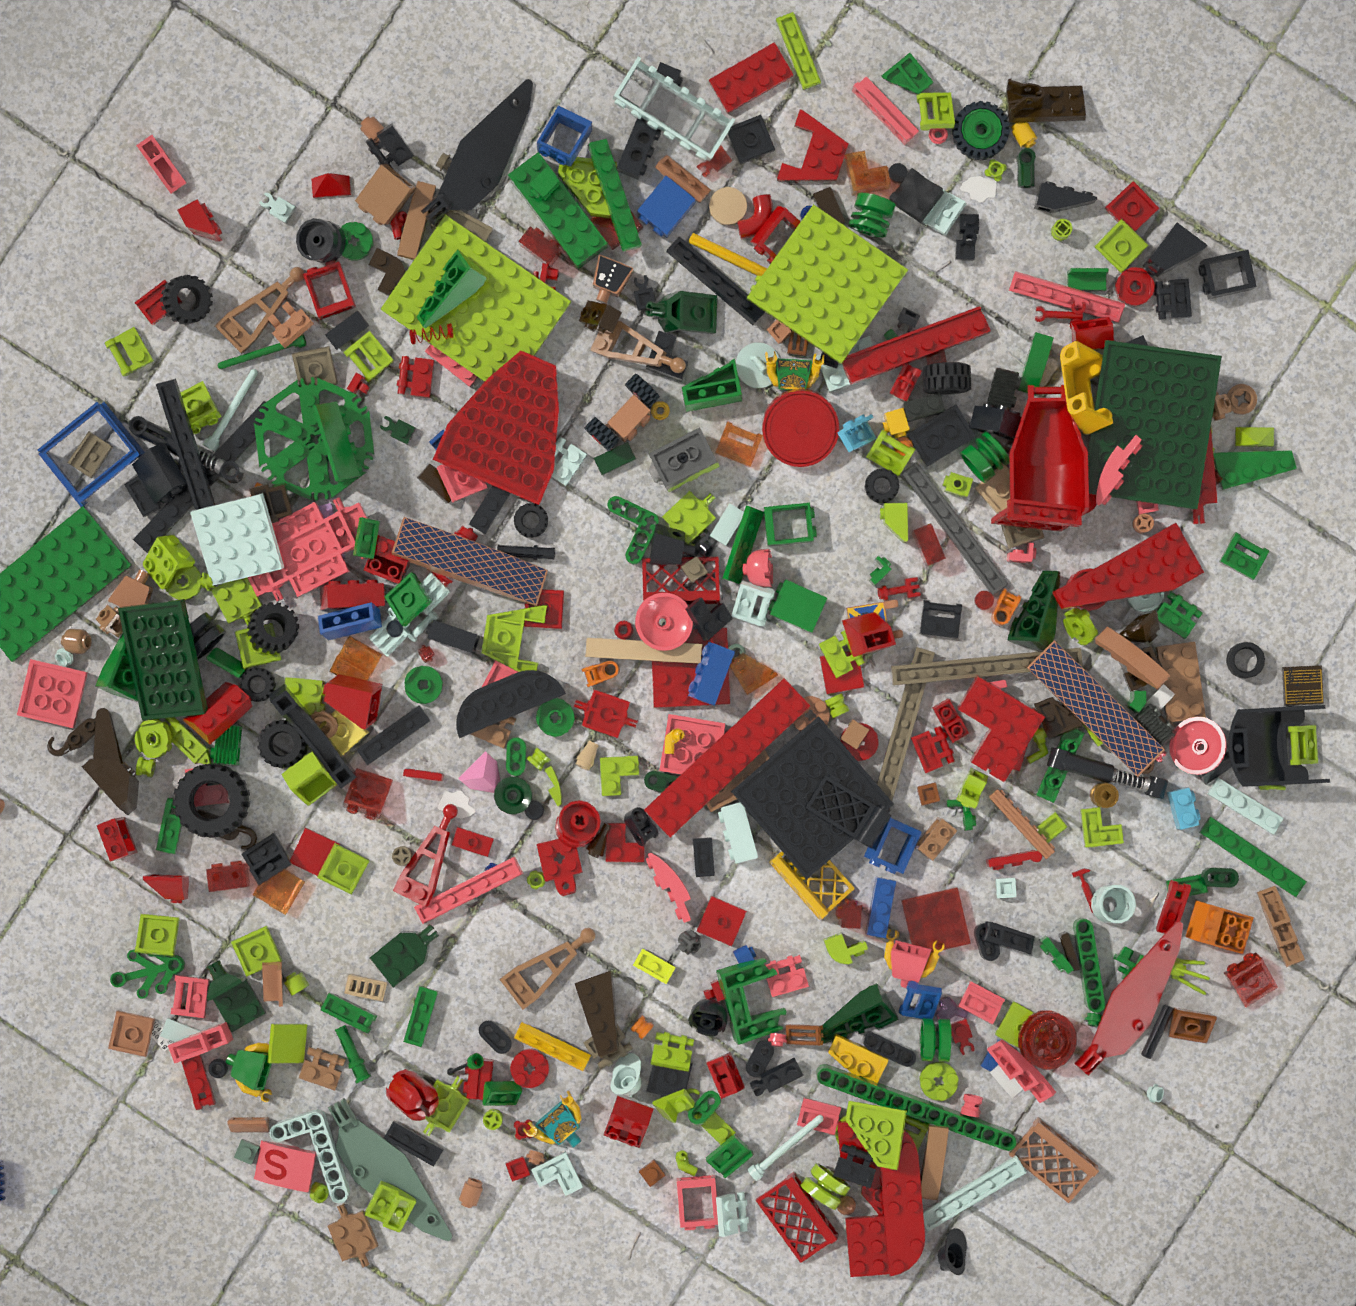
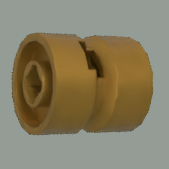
[1090,783,1119,808]

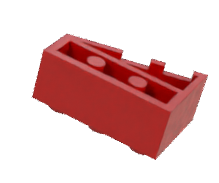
[320,580,385,610]

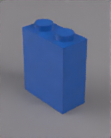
[637,176,696,238]

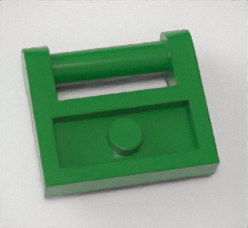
[1219,532,1269,580]

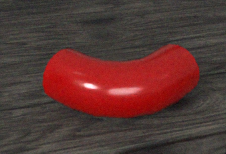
[737,194,773,239]

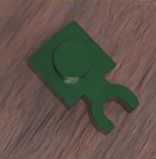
[380,416,416,445]

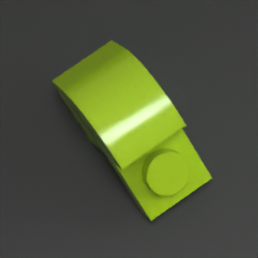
[956,768,988,809]
[823,933,868,964]

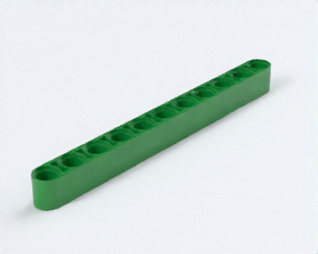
[816,1064,1016,1151]

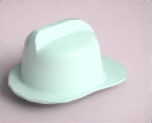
[611,1053,642,1098]

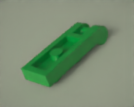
[156,797,182,854]
[320,992,377,1034]

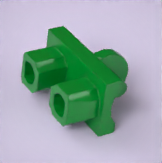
[1113,946,1144,979]

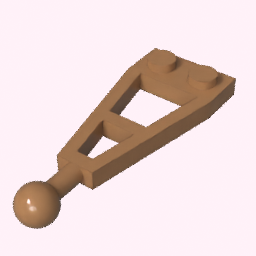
[215,267,305,354]
[590,321,686,373]
[500,928,596,1010]

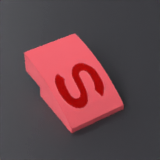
[254,1140,317,1192]

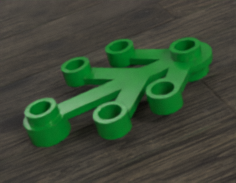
[110,949,185,999]

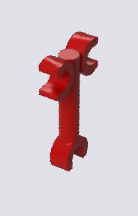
[1035,301,1086,329]

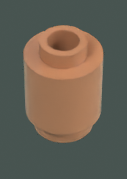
[360,116,384,143]
[459,1178,483,1208]

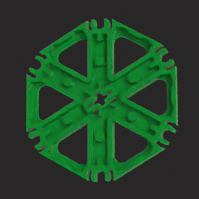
[254,377,375,501]

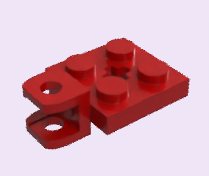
[536,839,583,896]

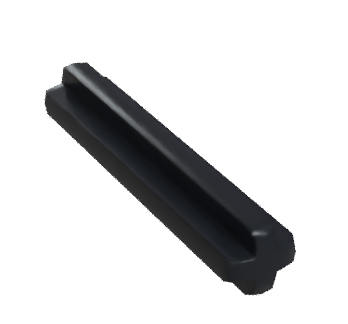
[1141,1004,1174,1059]

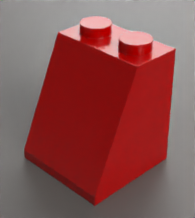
[323,674,383,730]

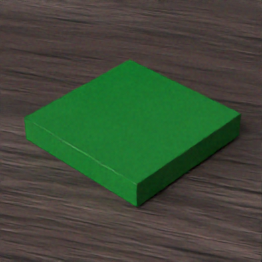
[385,572,432,627]

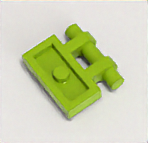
[818,630,865,678]
[651,1031,694,1072]

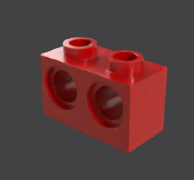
[706,1052,745,1099]

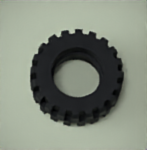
[173,764,251,838]

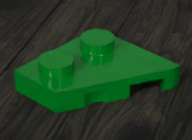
[881,53,934,95]

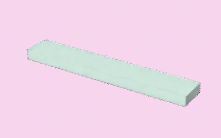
[923,1155,1027,1232]

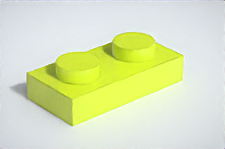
[633,948,676,984]

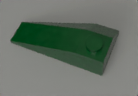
[1007,571,1061,650]
[814,983,899,1044]

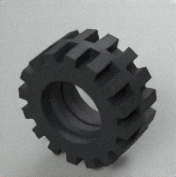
[864,468,900,503]
[514,503,548,538]
[240,667,276,702]

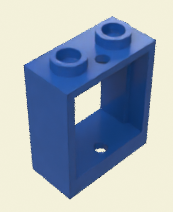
[537,105,592,167]
[864,818,922,874]

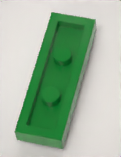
[403,986,438,1047]

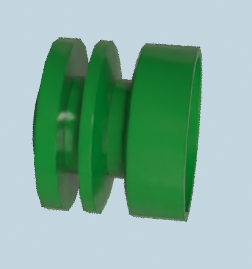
[848,193,896,238]
[960,432,1009,483]

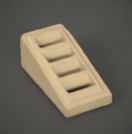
[344,974,388,1001]

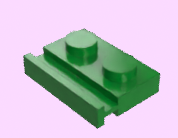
[706,1134,754,1178]

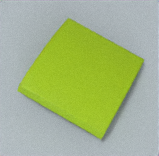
[365,1181,416,1233]

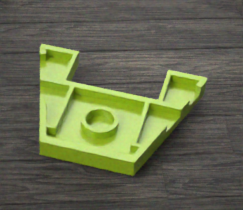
[481,605,547,672]

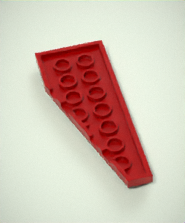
[1052,523,1204,609]

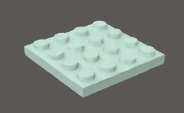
[190,493,285,586]

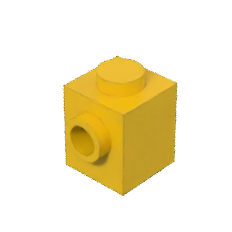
[883,408,910,439]

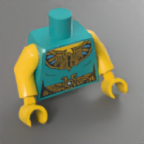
[523,1091,582,1148]

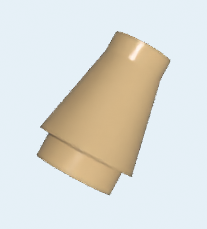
[576,741,599,771]

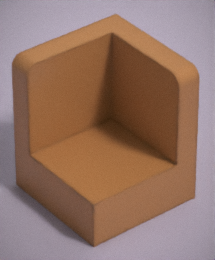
[841,719,869,749]

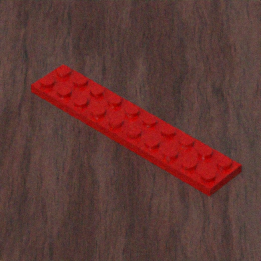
[644,678,810,838]

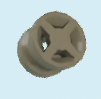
[392,846,413,866]

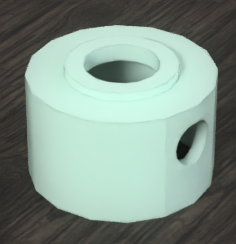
[1091,885,1136,923]

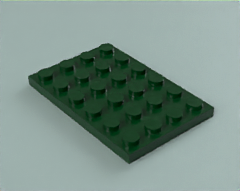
[118,599,208,720]

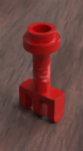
[877,577,921,601]

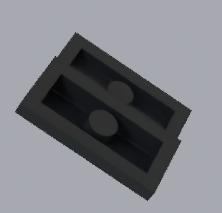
[241,833,292,886]

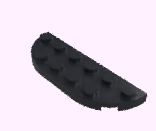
[456,670,566,739]

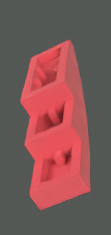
[987,1039,1056,1103]

